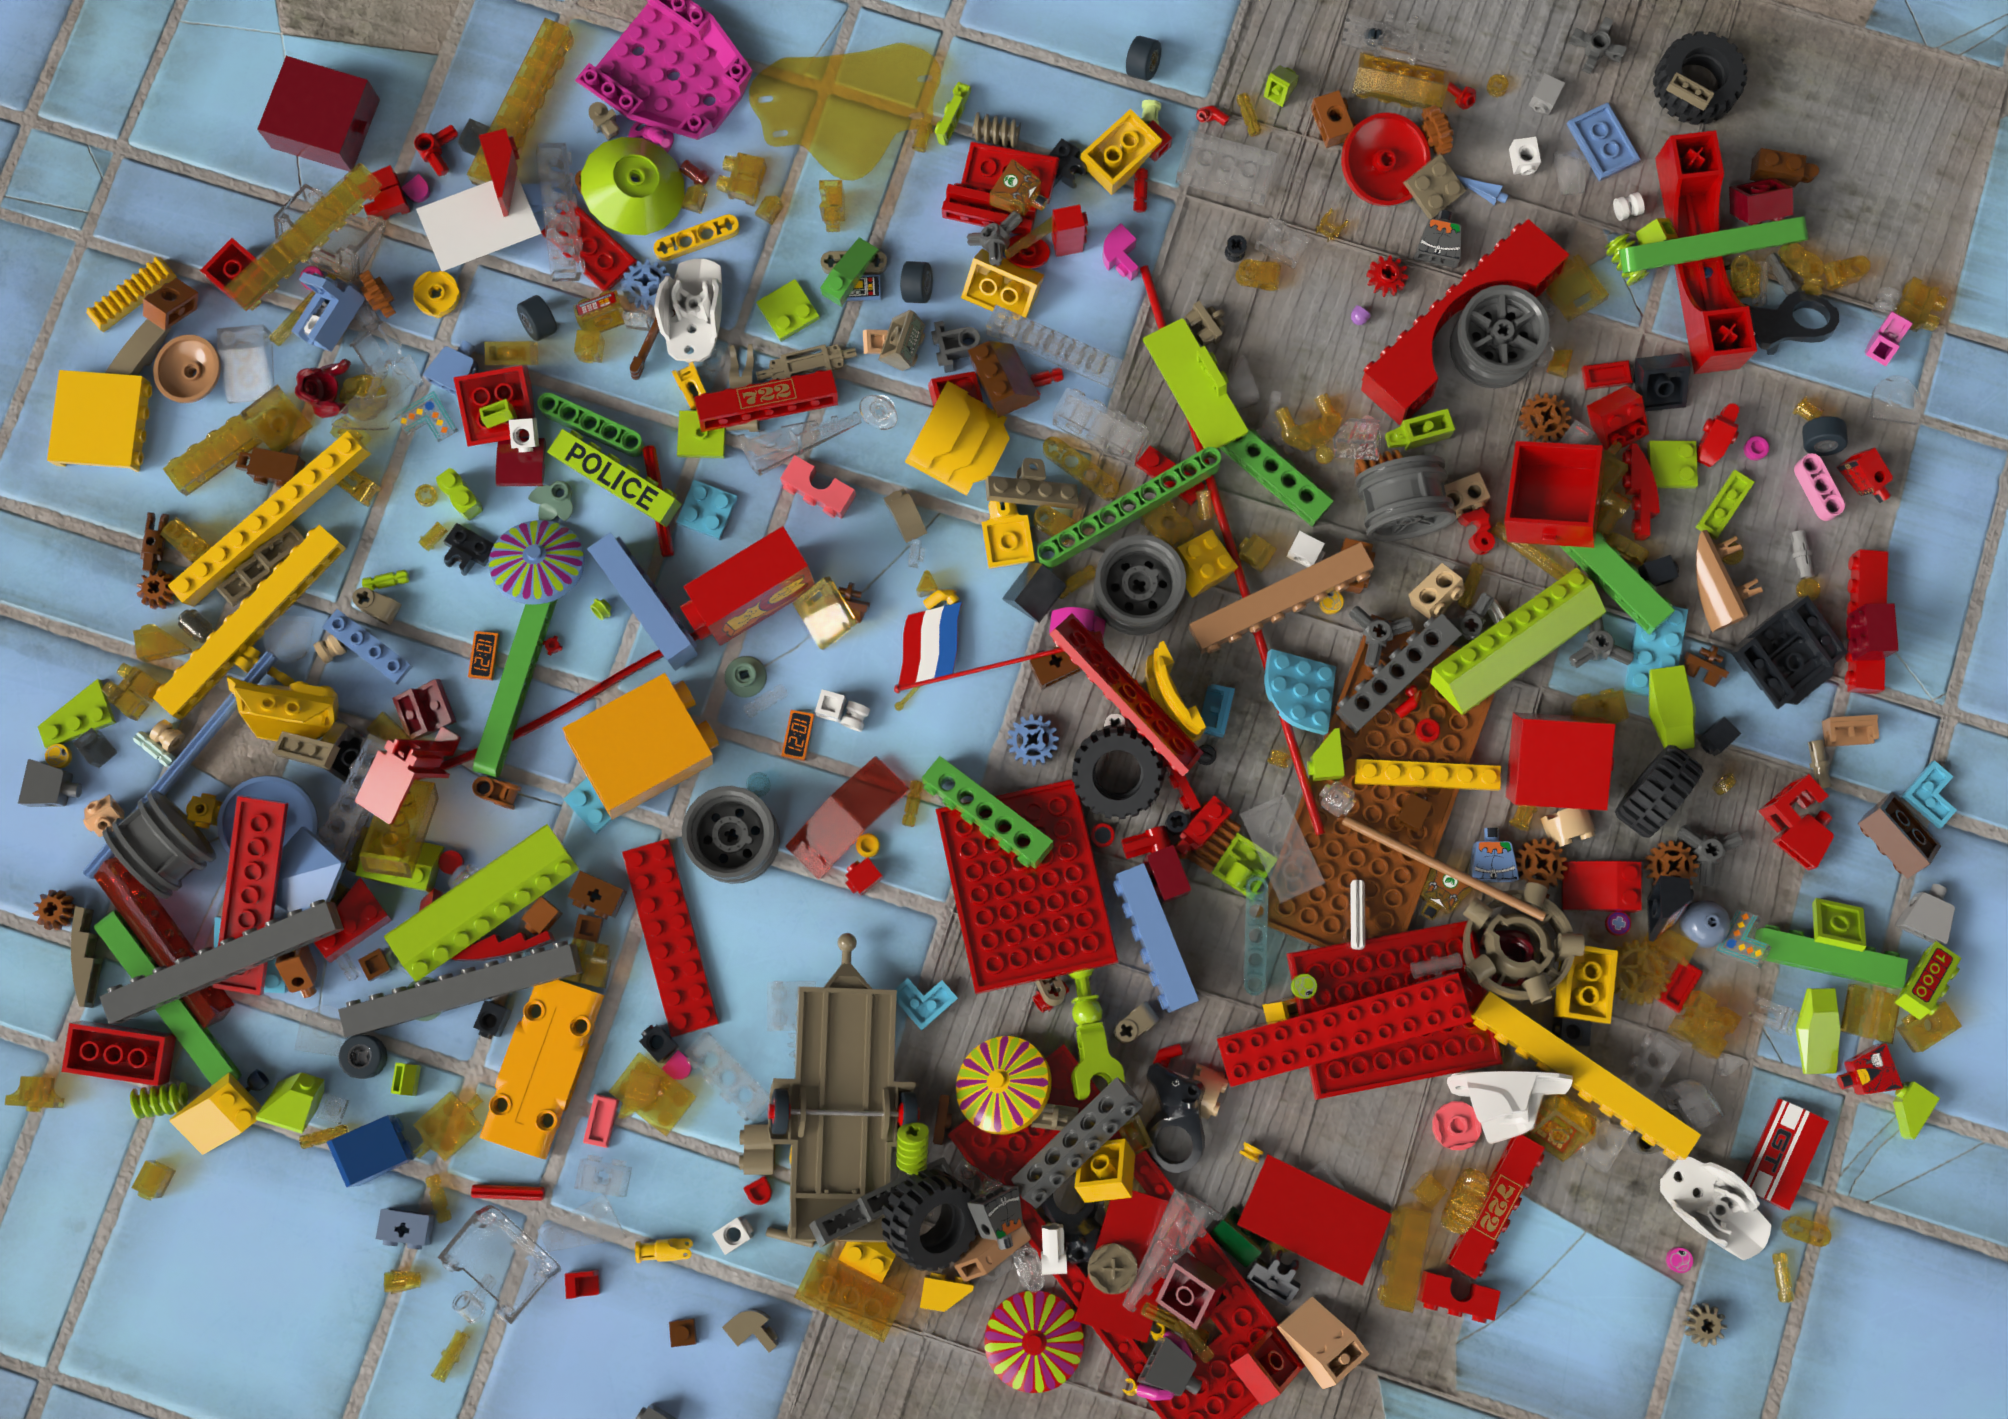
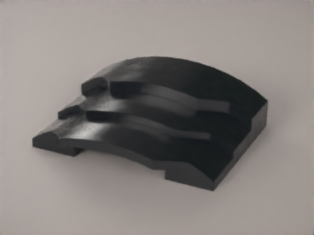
[1731,595,1848,709]

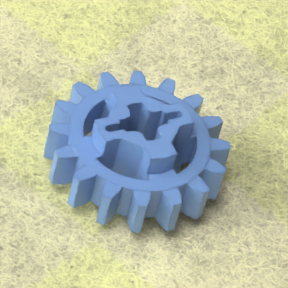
[621,260,671,310]
[1007,714,1059,767]

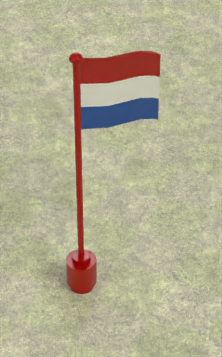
[894,602,1105,694]

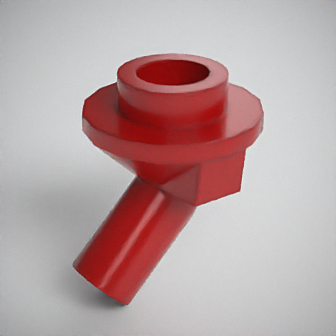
[1445,82,1476,110]

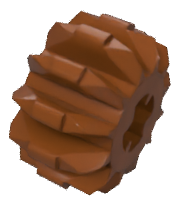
[136,569,176,610]
[32,890,78,931]

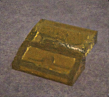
[1840,984,1900,1044]

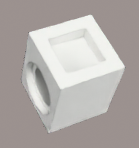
[1509,137,1541,175]
[509,418,539,452]
[1286,531,1325,567]
[815,689,847,723]
[712,1217,753,1255]

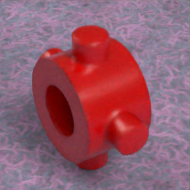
[542,635,563,656]

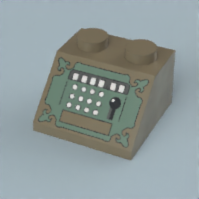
[878,310,925,371]

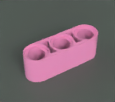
[1794,453,1845,521]

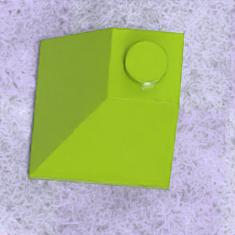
[256,1072,325,1134]

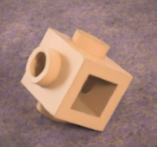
[83,794,125,837]

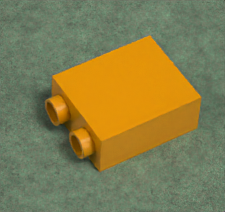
[562,673,719,820]

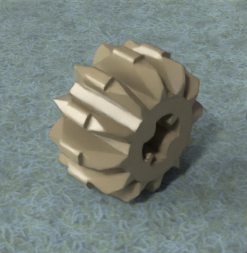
[1682,1303,1728,1347]

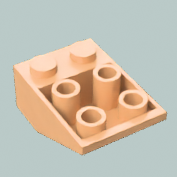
[1277,1297,1369,1389]

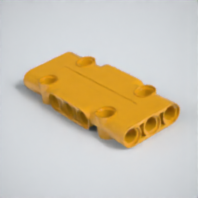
[480,980,605,1160]

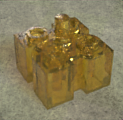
[1667,990,1742,1059]

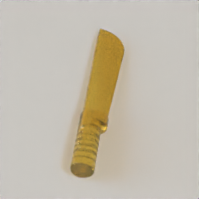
[1004,216,1052,258]

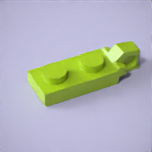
[935,82,971,146]

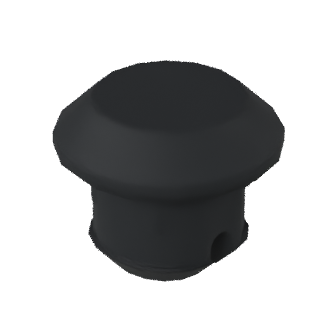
[1197,744,1217,765]

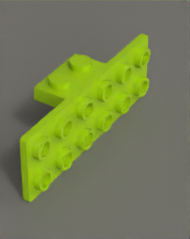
[1143,318,1248,449]

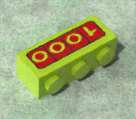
[1894,941,1961,1020]

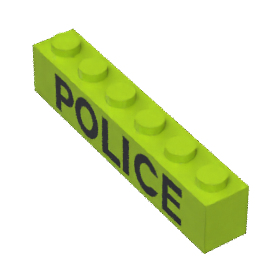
[547,429,682,528]

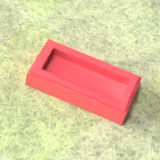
[583,1094,620,1148]

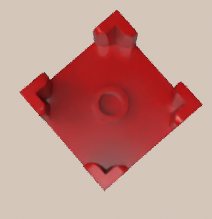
[1758,774,1829,833]

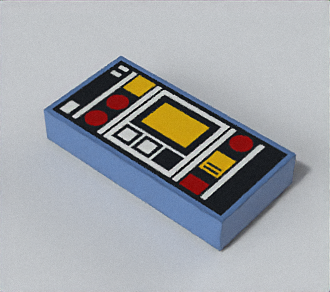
[846,275,881,301]

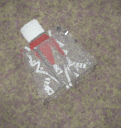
[1333,415,1381,460]

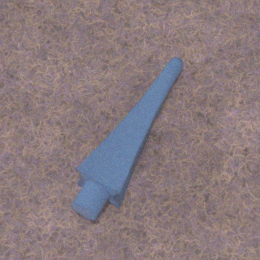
[1455,174,1509,205]

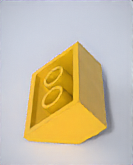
[961,249,1045,325]
[1553,946,1618,1024]

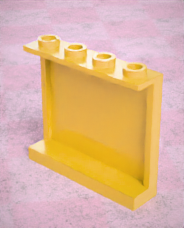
[47,370,152,472]

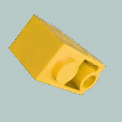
[920,1272,974,1312]

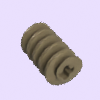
[972,112,1021,149]

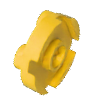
[413,270,461,318]

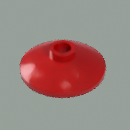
[1004,234,1050,268]

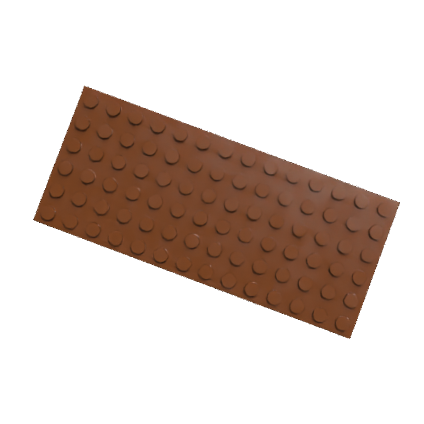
[1254,614,1495,948]

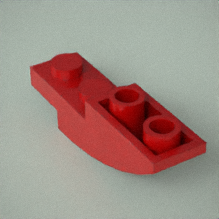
[1622,443,1660,541]

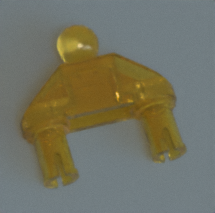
[1274,393,1342,464]

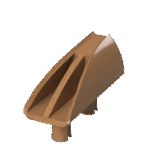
[1696,530,1763,632]

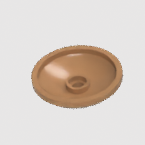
[153,335,221,403]

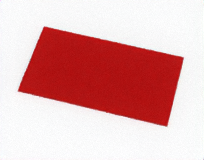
[1237,1154,1392,1286]
[1074,1190,1185,1343]

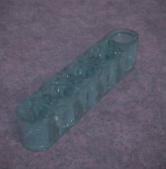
[1243,874,1268,996]

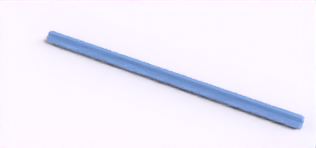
[83,651,278,879]

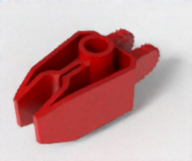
[1697,403,1740,467]

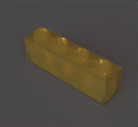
[163,414,263,496]
[1377,1206,1431,1313]

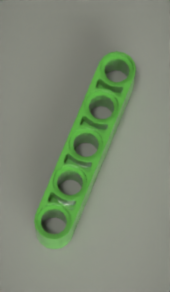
[537,393,645,457]

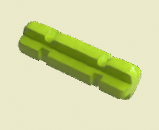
[362,570,409,590]

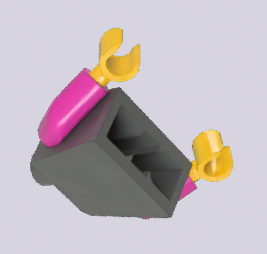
[1122,1322,1202,1401]

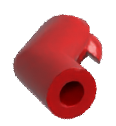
[1196,105,1230,126]
[1395,685,1422,719]
[1153,1043,1183,1068]

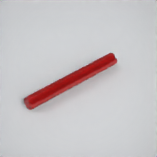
[643,445,674,557]

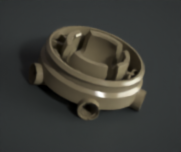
[1463,882,1585,1004]

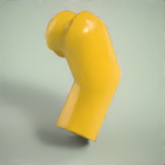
[923,589,959,610]

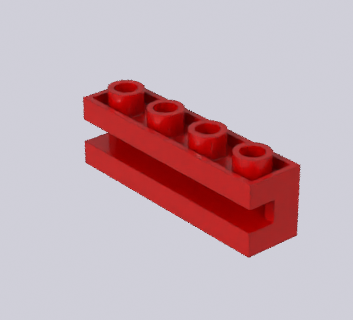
[942,183,1037,236]

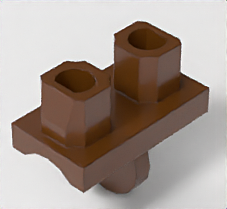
[825,582,870,623]
[1683,645,1729,687]

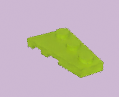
[37,679,116,749]

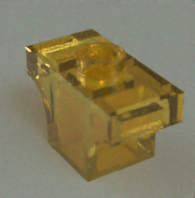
[5,1076,65,1112]

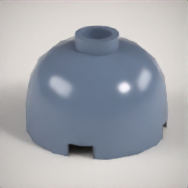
[1679,900,1731,949]

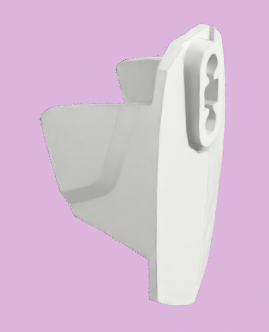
[654,259,722,363]
[1447,1071,1573,1144]
[1660,1156,1771,1260]

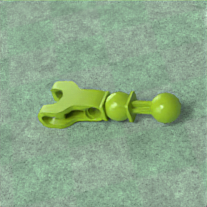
[1067,969,1125,1100]

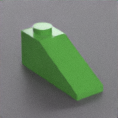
[820,237,879,307]

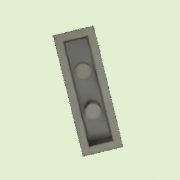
[1666,72,1714,111]

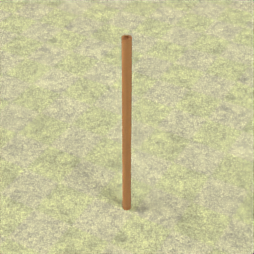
[1342,816,1547,921]

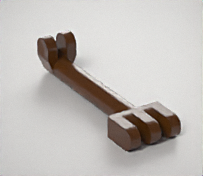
[630,309,676,380]

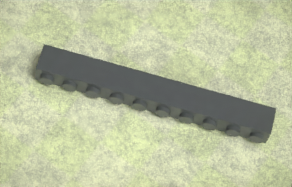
[99,899,344,1024]
[338,941,583,1038]

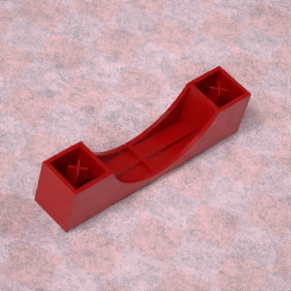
[1655,130,1757,374]
[1361,219,1570,425]
[1217,971,1473,1087]

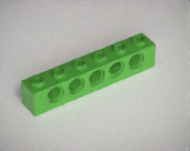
[1219,428,1333,527]
[922,756,1053,869]

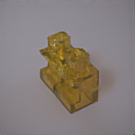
[716,152,767,207]
[819,180,845,232]
[1894,277,1948,332]
[160,517,212,563]
[102,663,162,721]
[562,938,612,989]

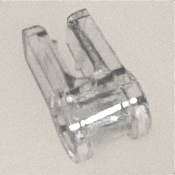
[1747,997,1800,1036]

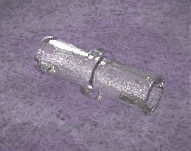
[1410,953,1463,979]

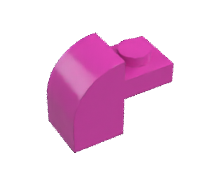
[1103,223,1139,281]
[1865,310,1913,366]
[1049,607,1106,638]

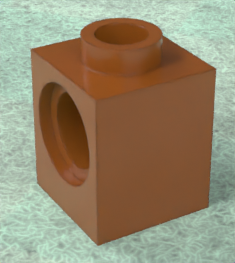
[521,896,563,935]

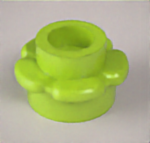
[590,598,612,620]

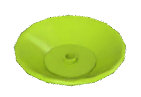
[581,137,685,236]

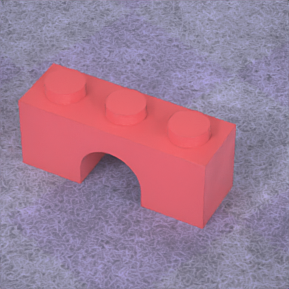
[780,455,856,519]

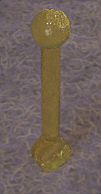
[894,686,921,711]

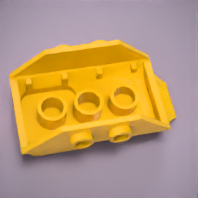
[227,676,339,741]

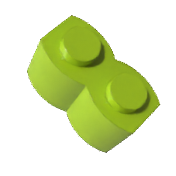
[436,468,483,521]

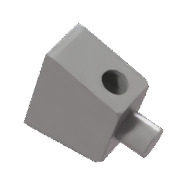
[1895,884,1955,945]

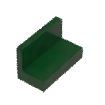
[1210,1206,1269,1267]

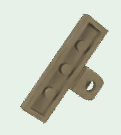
[985,458,1079,509]

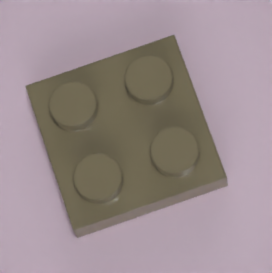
[1403,154,1466,219]

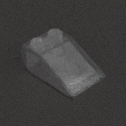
[217,324,275,404]

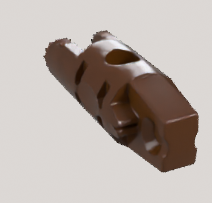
[140,512,169,572]

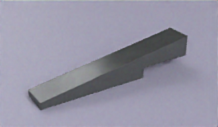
[809,1157,955,1248]

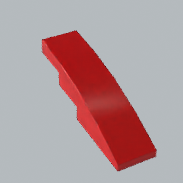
[452,931,555,961]

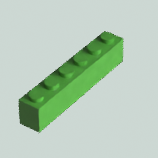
[1559,531,1675,635]
[1751,925,1908,989]

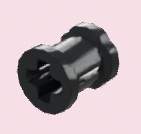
[1224,235,1247,263]
[1165,811,1188,835]

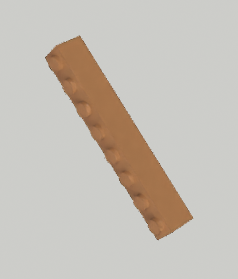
[1189,542,1374,654]

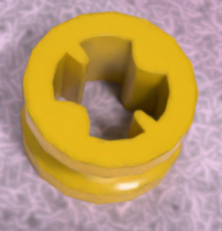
[1239,1142,1264,1163]

